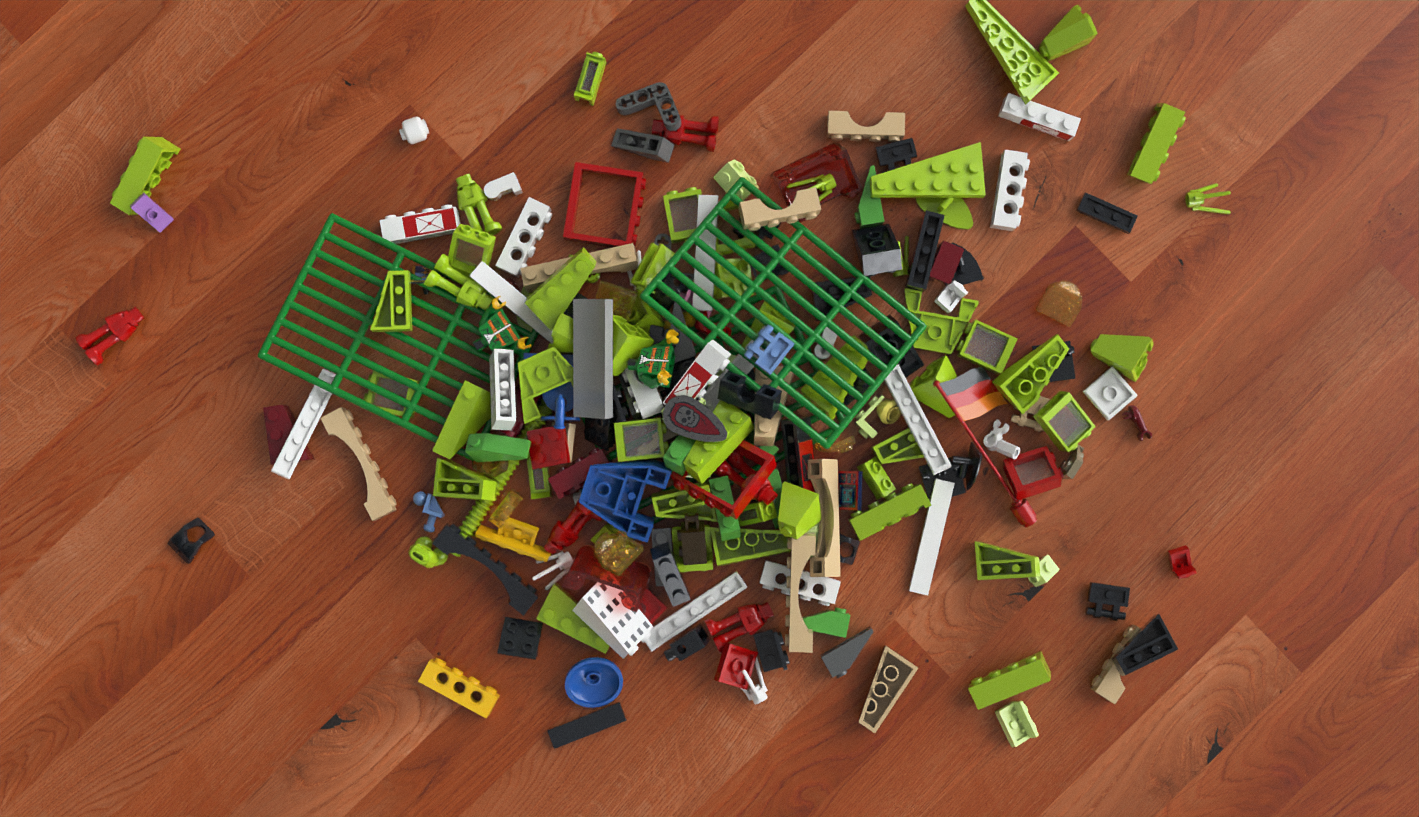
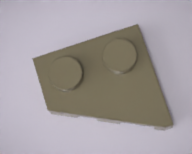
[1059,445,1084,479]

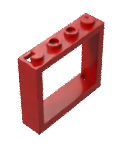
[563,162,647,247]
[670,440,777,520]

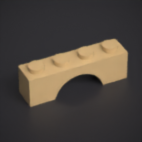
[827,111,905,142]
[738,187,821,231]
[1091,625,1141,704]

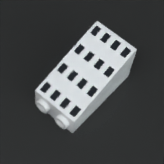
[572,572,653,659]

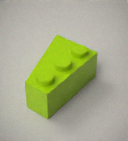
[370,270,412,332]
[870,428,924,464]
[433,458,496,501]
[652,481,717,522]
[975,541,1041,580]

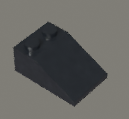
[852,224,902,276]
[859,314,924,378]

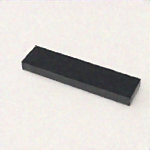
[547,702,627,749]

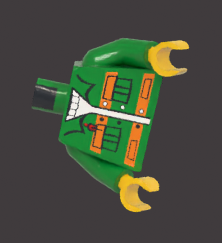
[473,296,532,354]
[628,329,679,389]

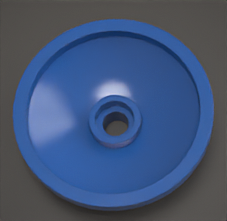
[565,657,623,708]

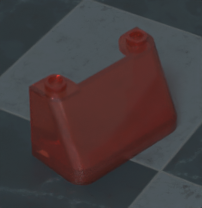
[770,143,863,223]
[562,545,652,612]

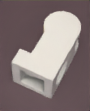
[484,172,523,201]
[814,327,837,360]

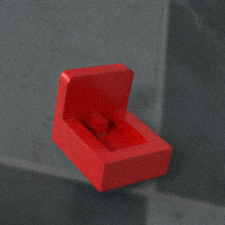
[1168,545,1196,579]

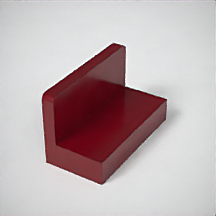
[929,240,964,284]

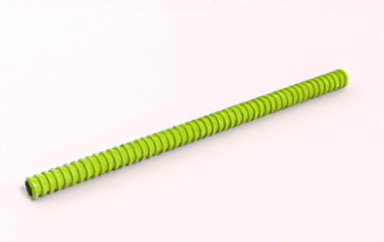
[451,294,624,557]

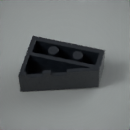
[812,275,872,321]
[1112,614,1178,676]

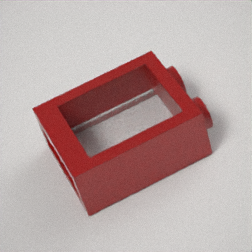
[1003,446,1064,501]

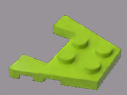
[904,288,979,355]
[518,346,573,424]

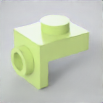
[1028,554,1060,587]

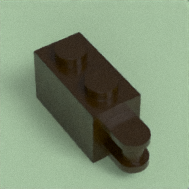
[677,512,707,565]

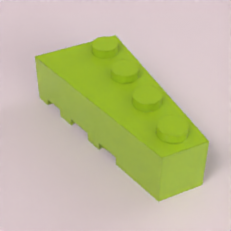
[110,137,181,215]
[525,247,596,331]
[801,335,869,420]
[683,400,754,484]
[710,527,791,566]
[968,651,1051,710]

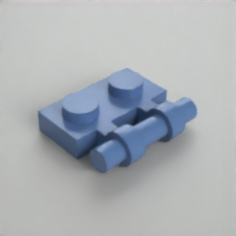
[744,324,794,375]

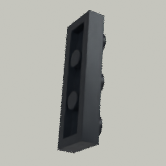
[1076,192,1138,234]

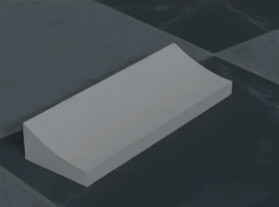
[573,299,613,419]

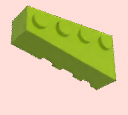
[1127,103,1186,184]
[848,483,932,541]
[536,583,610,654]

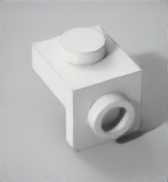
[934,280,968,314]

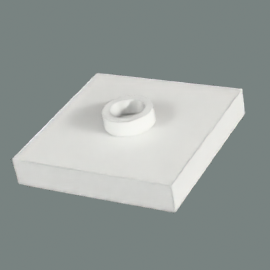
[1082,366,1138,421]

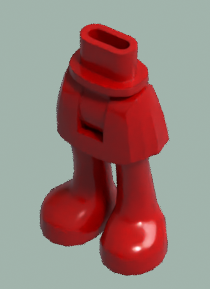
[652,115,719,152]
[75,306,145,366]
[713,450,778,505]
[544,498,603,554]
[704,602,774,654]

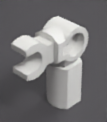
[983,419,1020,459]

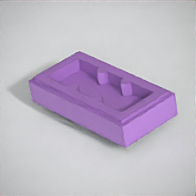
[130,193,174,233]

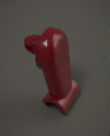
[1122,405,1152,441]

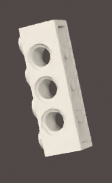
[990,150,1030,231]
[495,197,552,278]
[489,349,516,430]
[759,560,841,606]

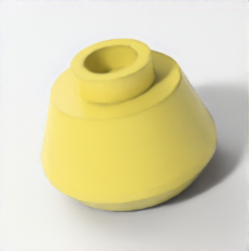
[877,399,901,424]

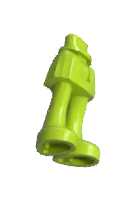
[456,174,502,236]
[424,254,494,310]
[408,536,448,568]

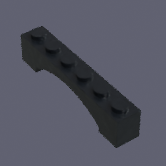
[432,523,538,616]

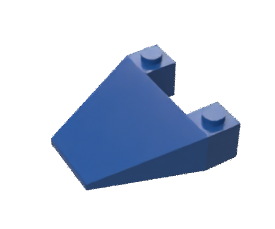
[579,459,672,543]

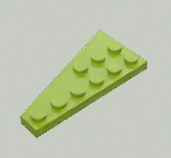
[965,0,1059,105]
[870,142,986,198]

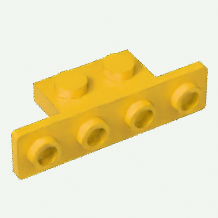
[475,515,551,562]

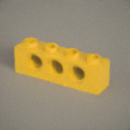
[418,658,500,718]

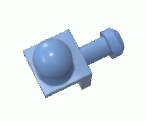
[413,491,445,532]

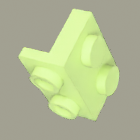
[713,160,759,201]
[995,701,1039,747]

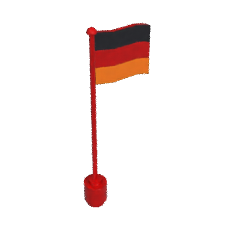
[933,367,1037,528]

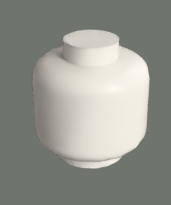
[399,116,429,144]

